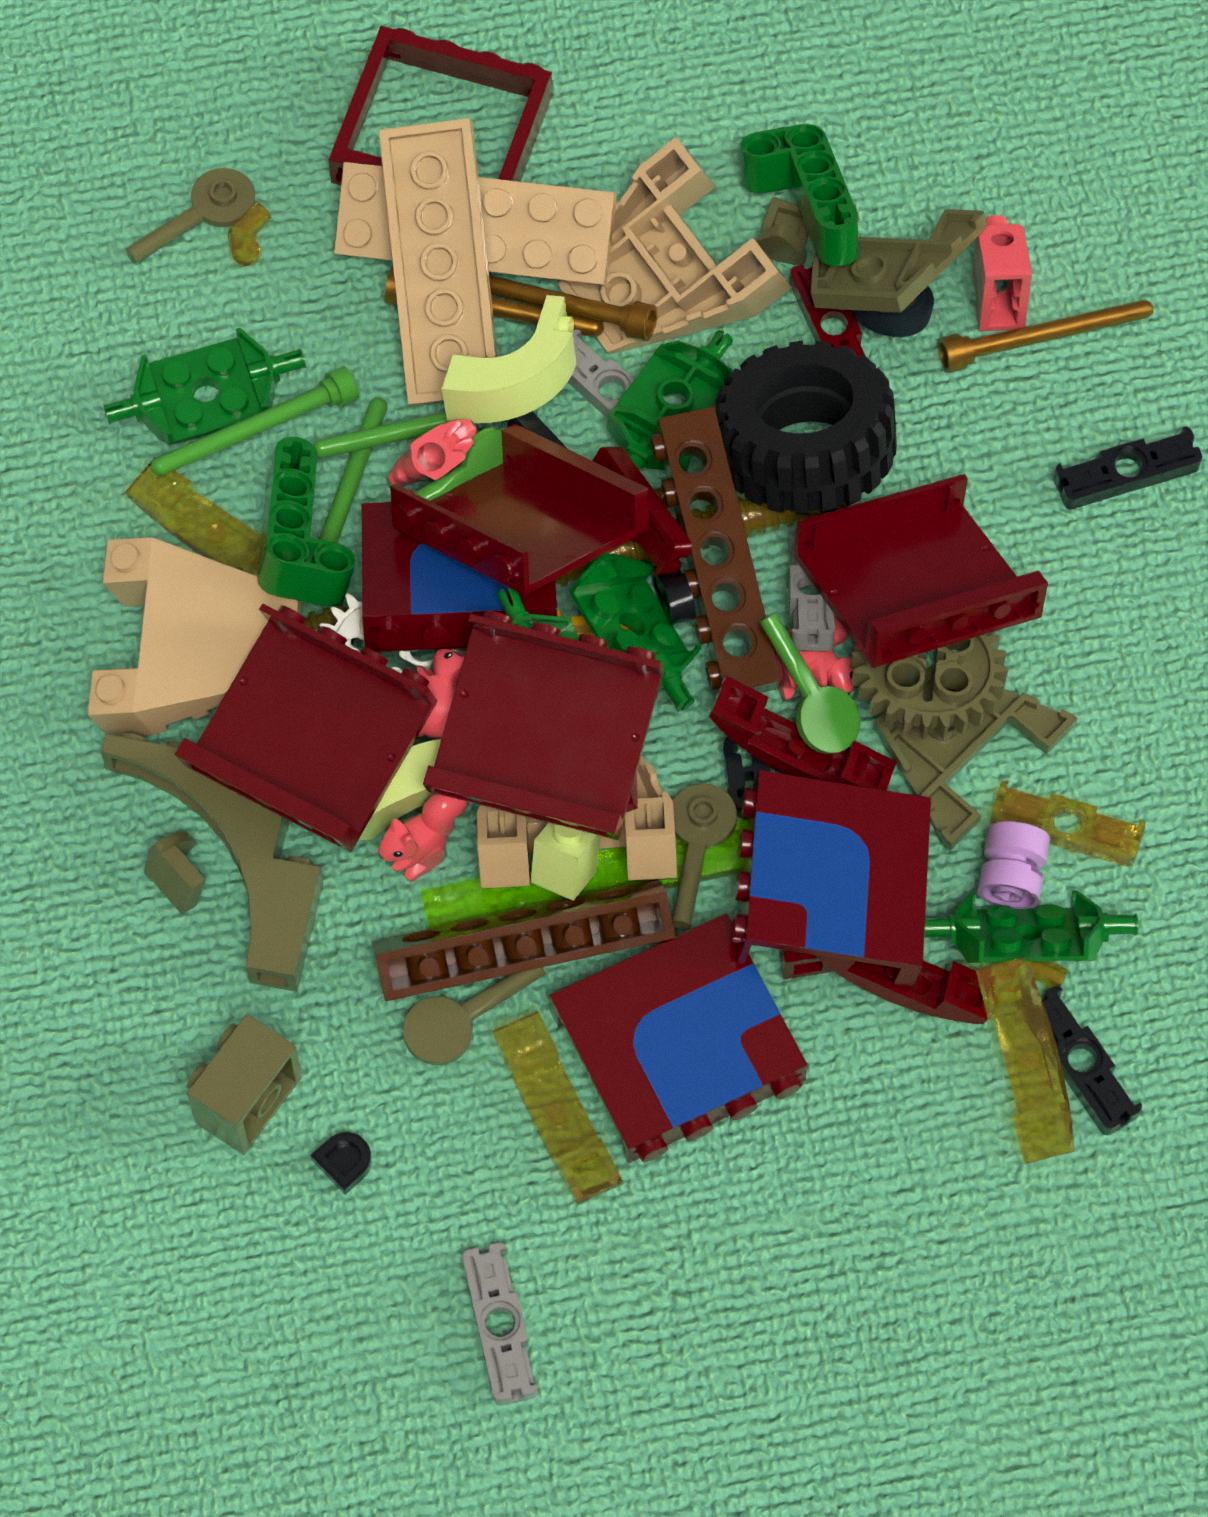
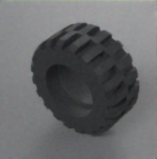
[715,341,897,515]

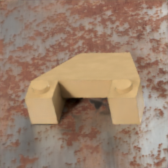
[557,137,793,355]
[88,537,301,736]
[477,755,677,888]

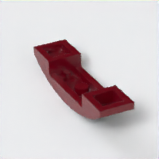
[709,676,896,791]
[815,955,996,1024]

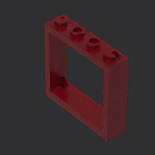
[328,26,552,186]

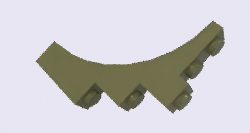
[101,732,323,992]

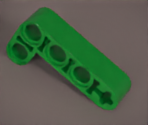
[740,124,859,266]
[257,437,356,606]

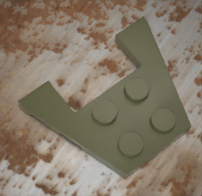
[811,205,987,313]
[874,665,1077,851]

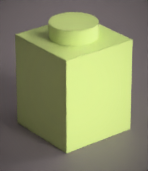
[530,823,600,901]

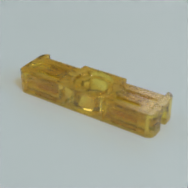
[990,781,1145,867]

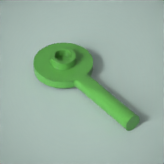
[414,428,503,501]
[759,612,860,754]

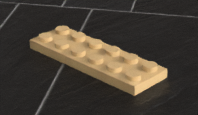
[379,118,498,407]
[334,162,617,285]

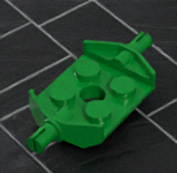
[103,328,306,445]
[606,330,733,472]
[569,552,702,711]
[924,891,1138,963]

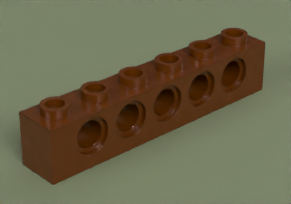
[650,407,782,693]
[371,879,676,1002]

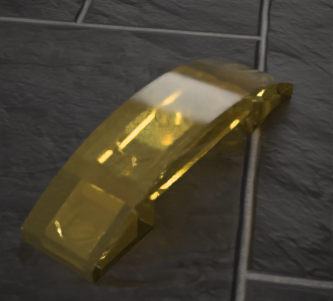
[125,457,261,576]
[976,957,1075,1164]
[493,1011,623,1205]

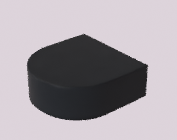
[310,1132,372,1195]

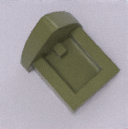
[755,197,809,265]
[144,831,206,914]

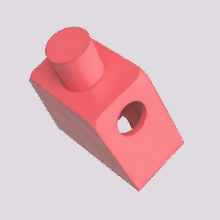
[973,215,1032,331]

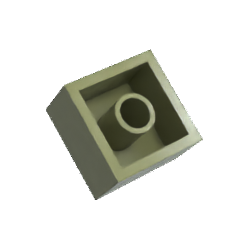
[187,1014,302,1155]

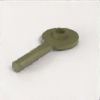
[125,168,255,264]
[672,784,737,930]
[403,967,545,1065]

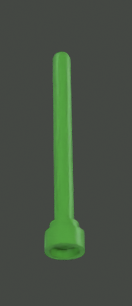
[151,366,359,476]
[319,397,387,543]
[313,411,534,458]

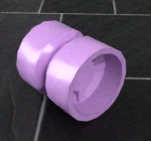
[977,821,1050,909]

